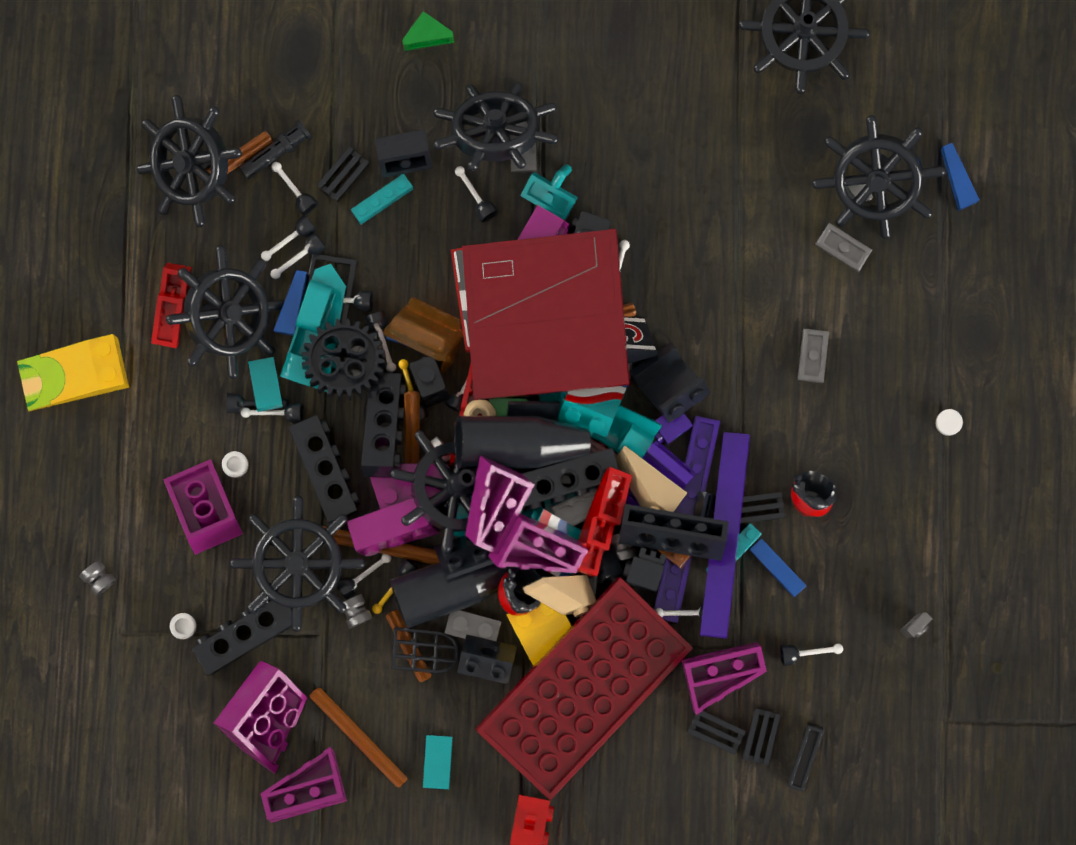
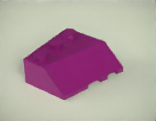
[214,661,307,774]

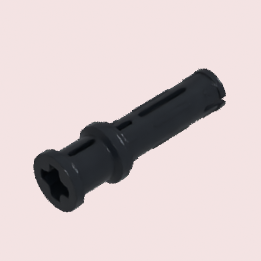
[239,120,312,180]

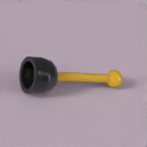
[398,359,429,419]
[372,558,419,614]

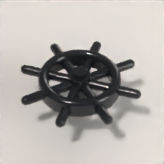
[739,0,870,94]
[433,82,559,171]
[136,95,242,227]
[812,115,946,239]
[166,245,285,379]
[390,430,477,553]
[229,496,365,632]

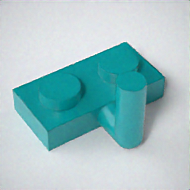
[520,164,578,220]

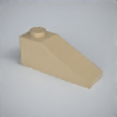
[615,446,687,512]
[523,575,596,617]

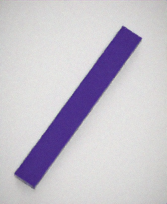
[654,416,720,623]
[700,432,750,639]

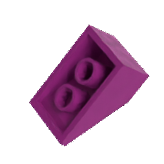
[163,459,243,555]

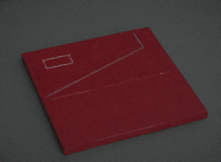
[462,229,630,400]

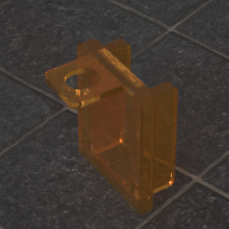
[383,297,463,374]

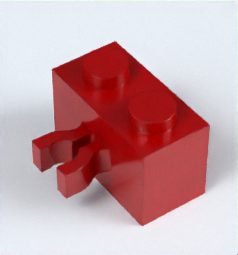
[510,794,554,845]

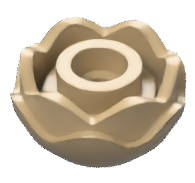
[464,399,497,416]

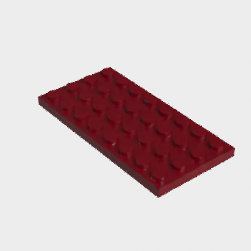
[475,577,693,800]

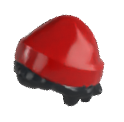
[791,471,837,517]
[498,567,542,616]

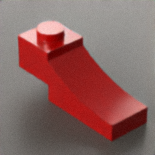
[151,263,193,348]

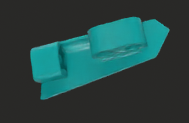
[280,264,346,392]
[539,391,662,458]

